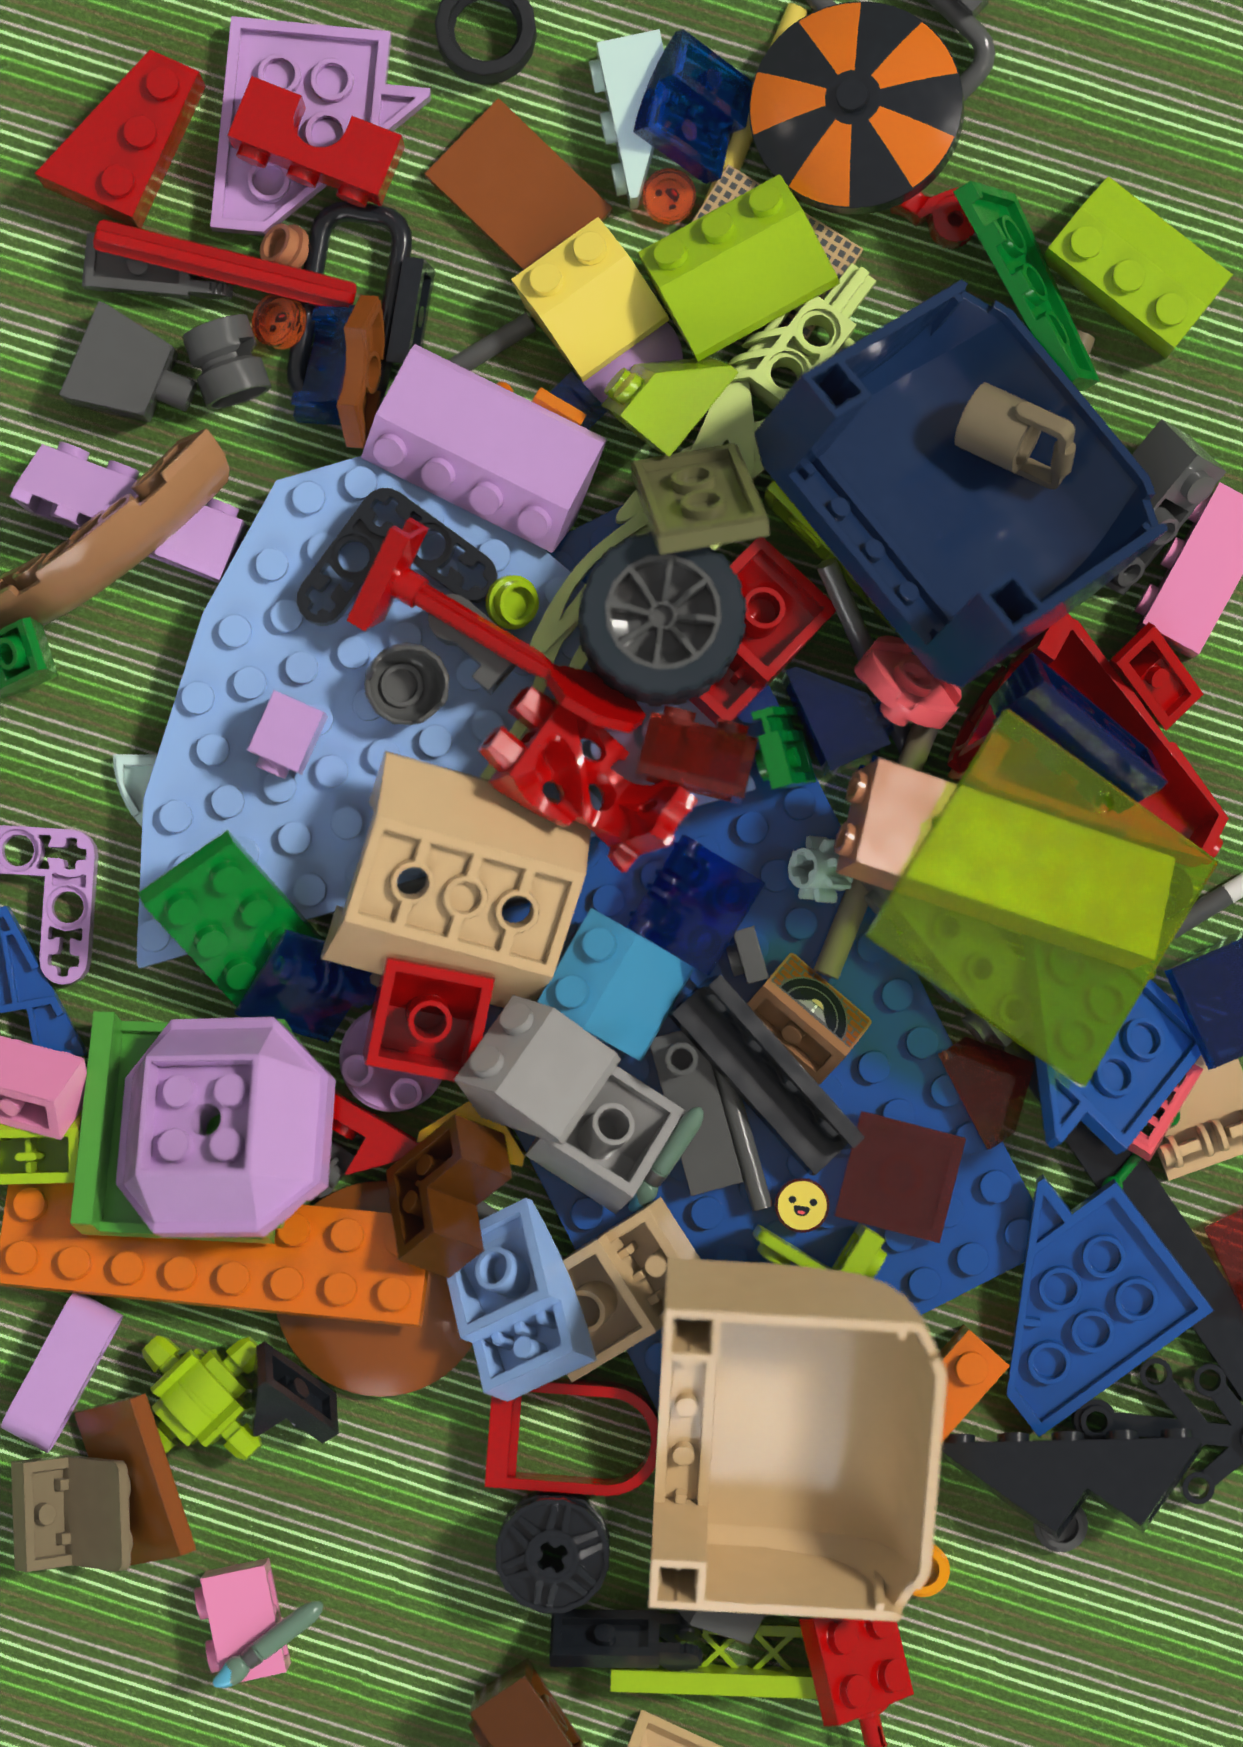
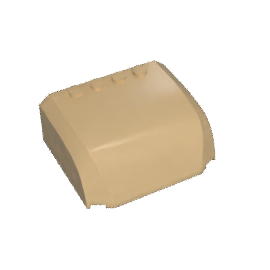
[649,1258,947,1621]

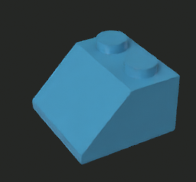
[537,908,695,1062]

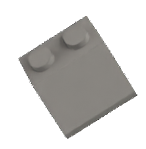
[454,995,621,1145]
[525,1066,685,1214]

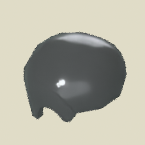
[364,642,450,725]

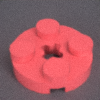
[854,636,962,729]

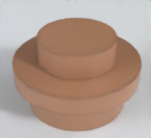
[260,223,309,268]

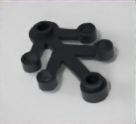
[1072,1356,1243,1504]

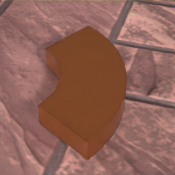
[336,295,385,448]

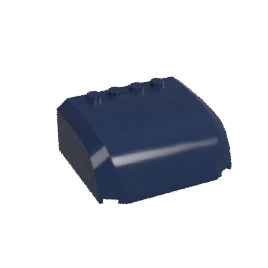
[754,279,1168,688]

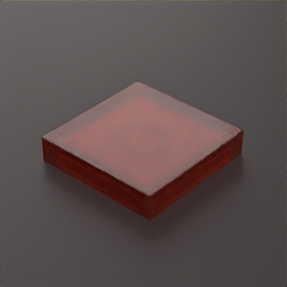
[834,1110,966,1243]

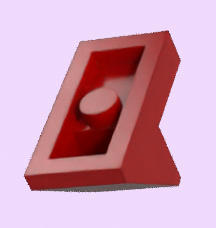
[1110,622,1204,731]
[332,1091,420,1175]

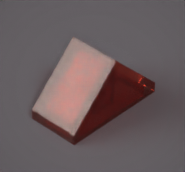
[938,1037,1035,1150]

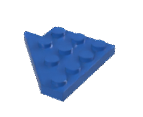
[1020,934,1213,1155]

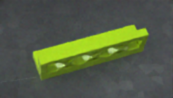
[610,1623,817,1699]

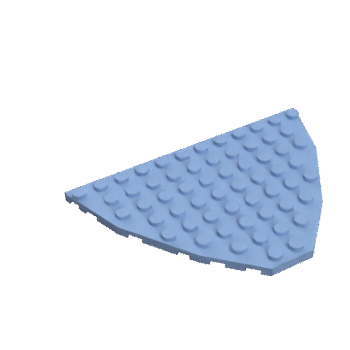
[136,456,756,968]

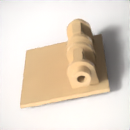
[1148,1043,1243,1181]

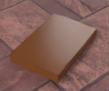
[424,98,613,271]
[74,1394,196,1566]

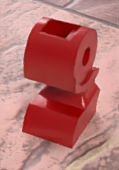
[890,187,975,249]

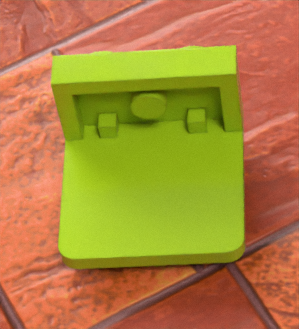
[753,1222,887,1279]

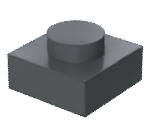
[725,926,769,984]

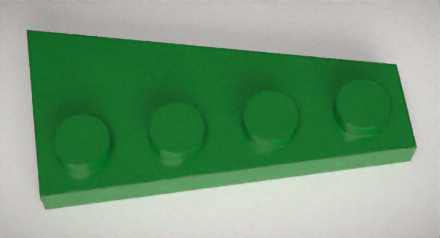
[953,181,1100,391]

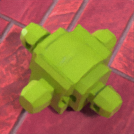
[142,1335,262,1460]

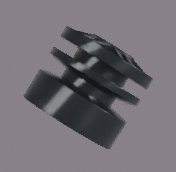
[496,1491,610,1613]

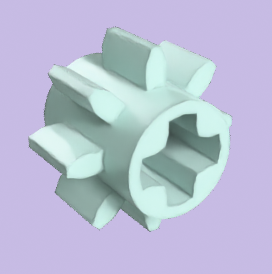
[788,836,853,903]

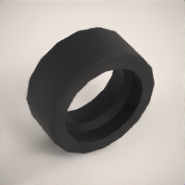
[435,0,537,85]

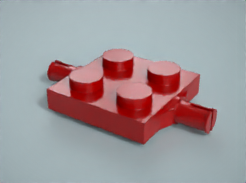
[799,1616,914,1747]

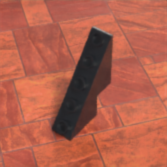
[941,1428,1202,1540]

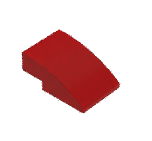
[688,537,836,734]

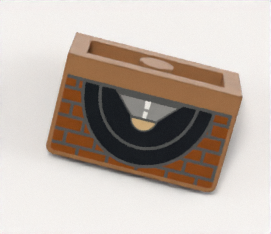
[747,953,872,1085]

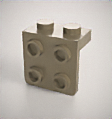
[11,1455,133,1572]

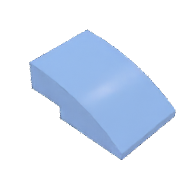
[446,1198,597,1402]

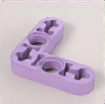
[0,825,98,985]

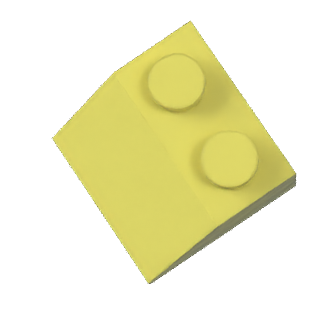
[511,217,670,382]

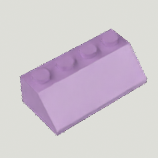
[361,344,607,553]

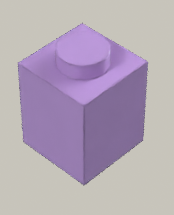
[247,690,328,779]

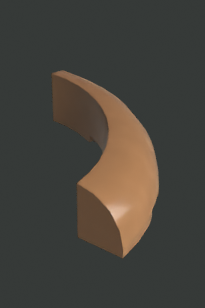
[0,428,230,629]

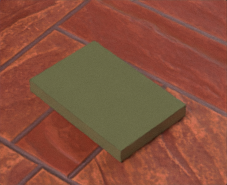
[630,444,770,555]

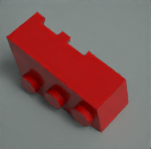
[34,50,206,228]

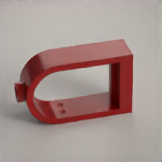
[485,1378,658,1496]

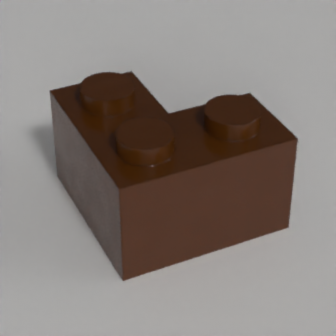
[386,1114,512,1278]

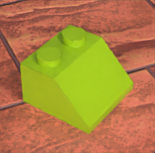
[601,357,739,457]

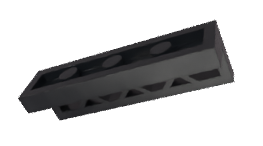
[667,974,865,1175]

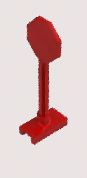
[346,518,646,733]

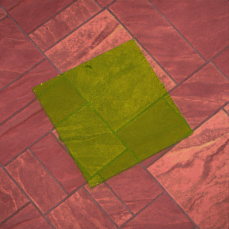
[865,709,1219,1087]

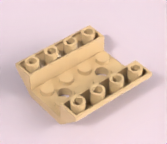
[321,751,591,1008]

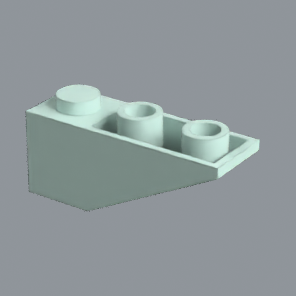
[589,29,671,210]

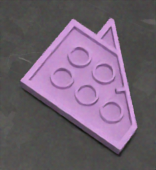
[210,16,431,236]

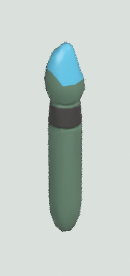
[628,1107,704,1212]
[213,1601,323,1688]

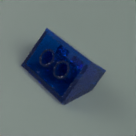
[989,652,1167,815]

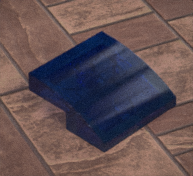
[633,29,753,184]

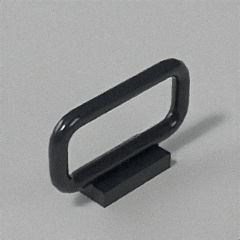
[287,201,436,412]

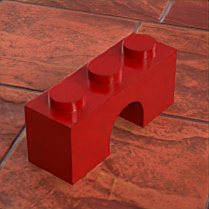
[227,76,405,208]

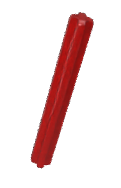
[93,219,357,313]

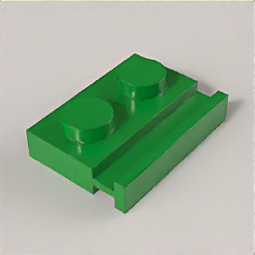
[751,706,816,789]

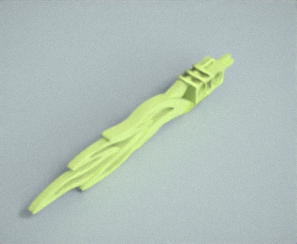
[480,263,876,780]

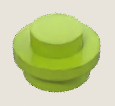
[486,575,539,630]

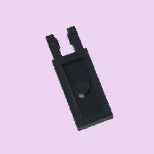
[550,1609,703,1671]

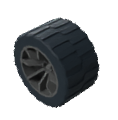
[578,531,747,707]

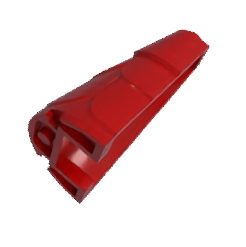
[947,613,1229,868]

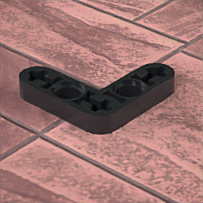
[297,488,498,626]

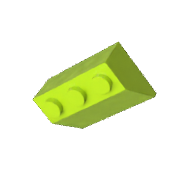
[638,174,840,362]
[1044,176,1233,359]

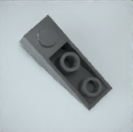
[1105,419,1226,595]

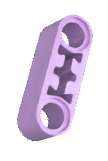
[0,1293,123,1453]

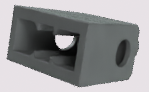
[59,301,197,422]

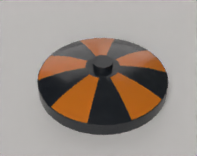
[749,1,964,215]

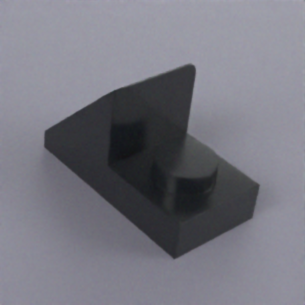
[252,1341,339,1444]

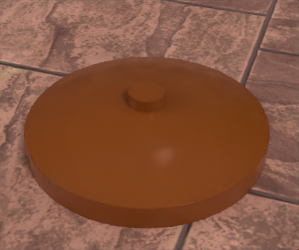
[277,1180,473,1397]

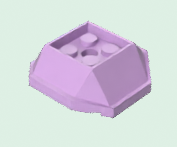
[116,1017,336,1238]

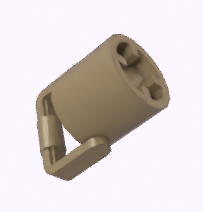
[955,382,1076,490]

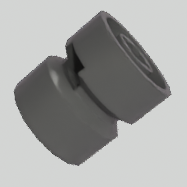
[182,314,272,410]

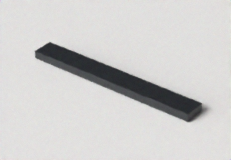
[1001,1027,1243,1402]

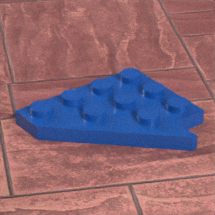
[1006,1174,1213,1437]

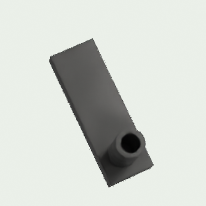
[650,1030,744,1196]

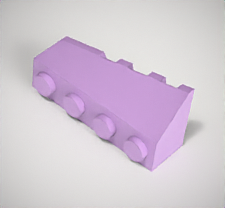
[10,441,248,583]

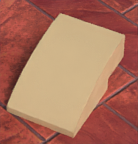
[562,1197,701,1382]

